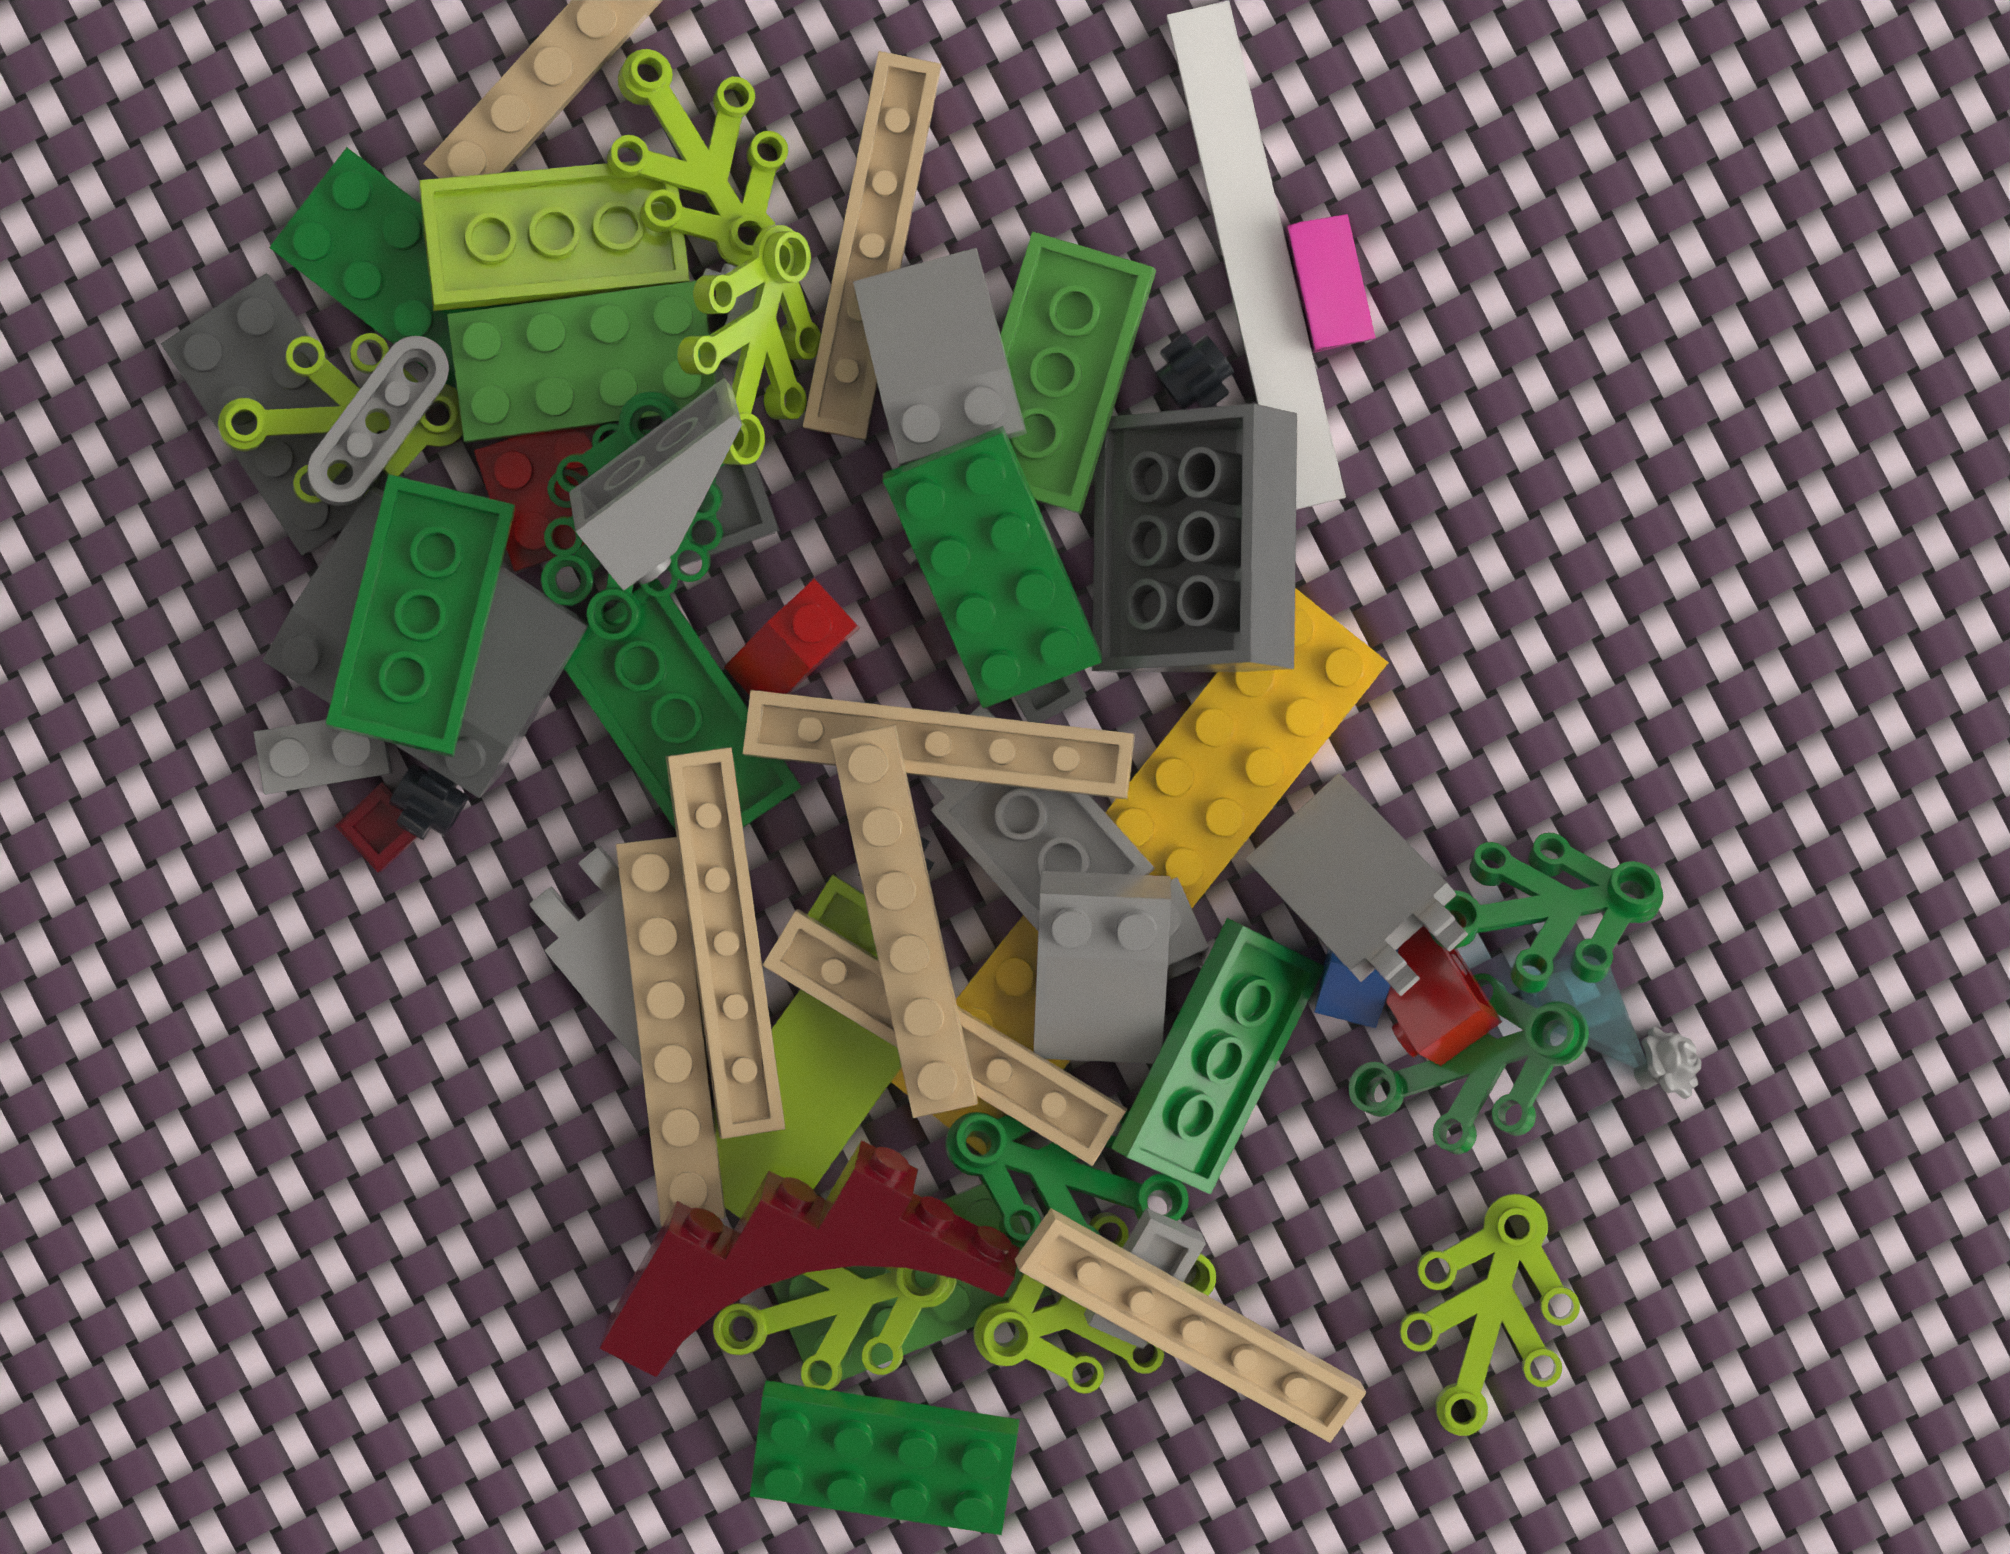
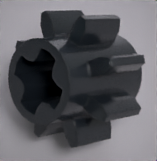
[1155,333,1234,410]
[389,763,469,841]

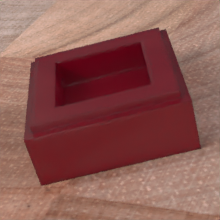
[335,783,418,873]

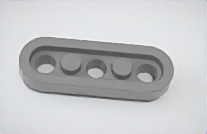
[307,336,449,506]

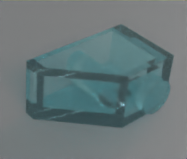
[1519,948,1647,1068]

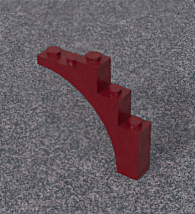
[599,1140,1020,1377]

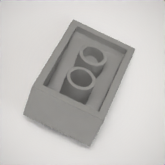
[853,248,1027,466]
[569,378,742,591]
[1033,871,1171,1064]

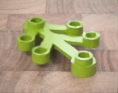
[607,49,788,267]
[677,225,821,465]
[218,333,463,504]
[1399,1194,1580,1436]
[973,1212,1216,1394]
[713,1267,957,1390]

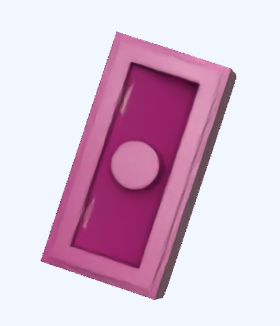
[1285,214,1376,353]

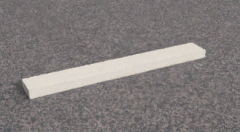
[1167,0,1346,510]

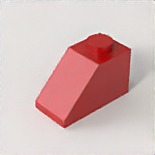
[724,578,860,695]
[1386,925,1502,1066]

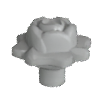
[1634,1026,1702,1099]

